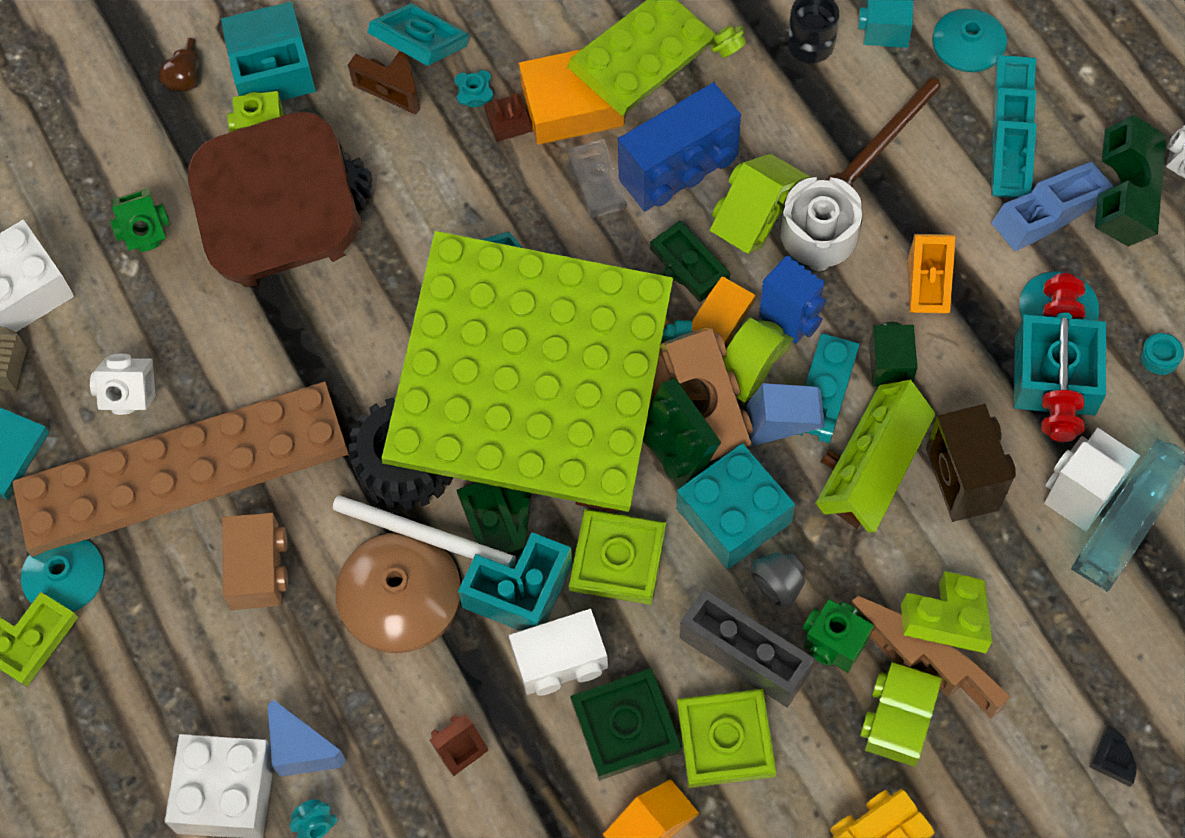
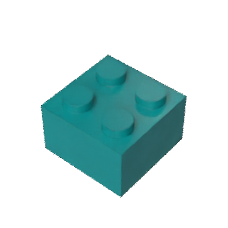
[676,443,796,570]

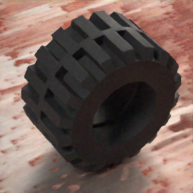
[349,397,453,510]

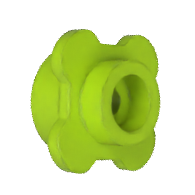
[711,25,747,58]

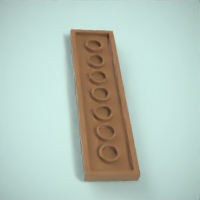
[12,381,349,557]

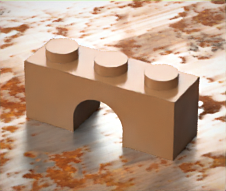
[660,327,753,460]

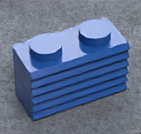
[758,256,826,344]

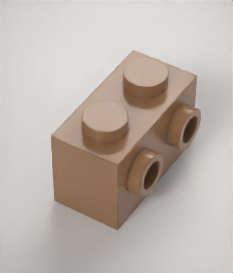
[222,513,288,610]

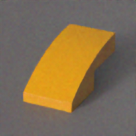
[692,276,756,348]

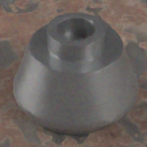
[751,552,805,607]

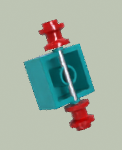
[1013,273,1106,442]

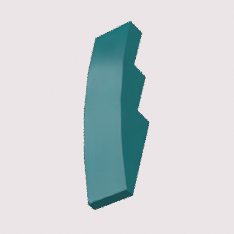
[991,55,1037,199]

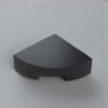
[1089,725,1137,787]

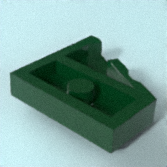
[456,482,532,557]

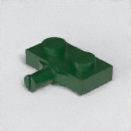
[650,220,730,302]

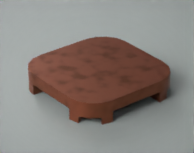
[188,112,361,287]

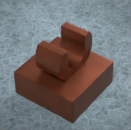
[484,94,532,142]
[429,714,489,776]

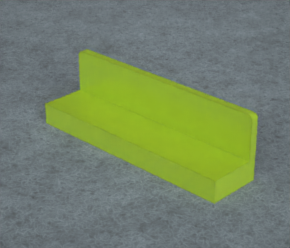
[815,380,935,533]

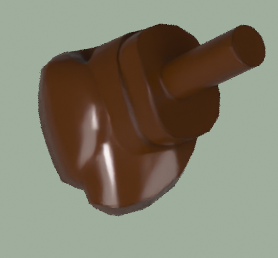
[159,38,200,92]

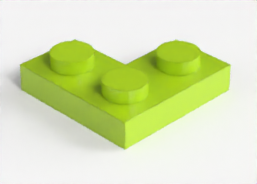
[901,571,992,653]
[0,592,79,687]

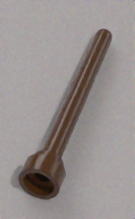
[825,78,941,188]

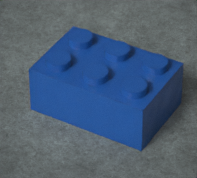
[618,82,741,212]

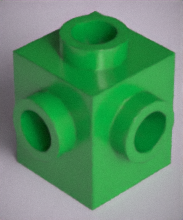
[110,188,170,252]
[802,599,874,673]

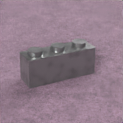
[679,589,815,708]

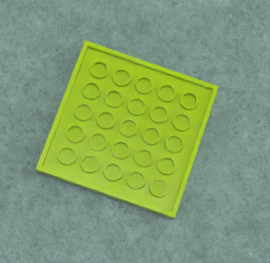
[382,231,673,512]

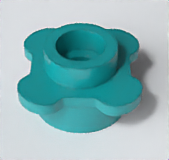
[454,70,494,108]
[289,799,337,838]

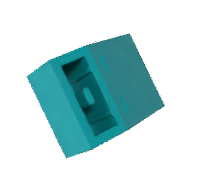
[221,1,316,101]

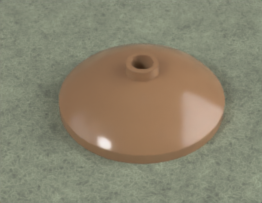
[336,532,461,653]

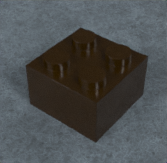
[926,404,1016,522]

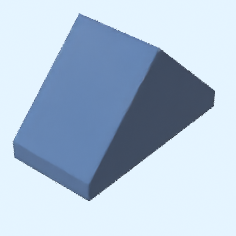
[744,383,825,447]
[268,700,346,777]

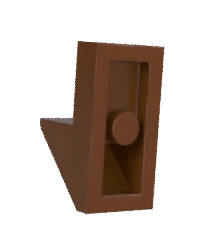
[348,51,420,115]

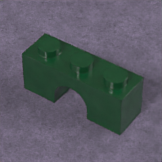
[1095,115,1166,247]

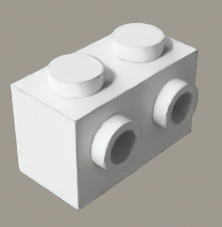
[509,609,608,696]

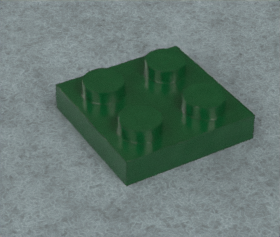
[643,378,721,488]
[570,668,682,781]

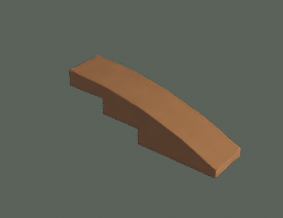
[851,596,1011,719]

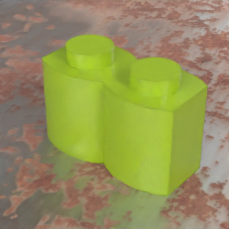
[860,662,942,767]

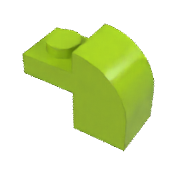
[722,318,794,403]

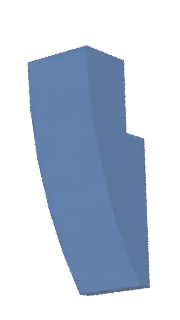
[991,161,1114,251]

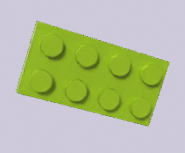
[567,0,715,117]

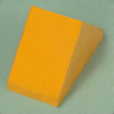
[907,234,956,313]
[603,779,699,838]

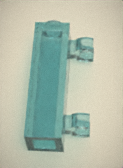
[1071,438,1185,592]

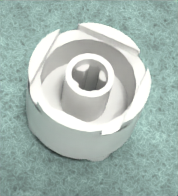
[780,177,862,271]

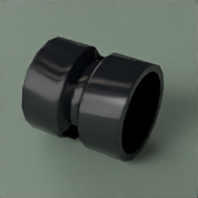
[787,0,839,63]

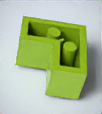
[709,154,810,254]

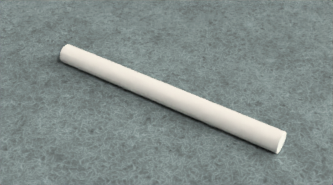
[333,495,516,568]

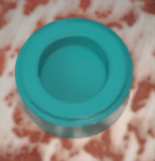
[1140,333,1184,375]

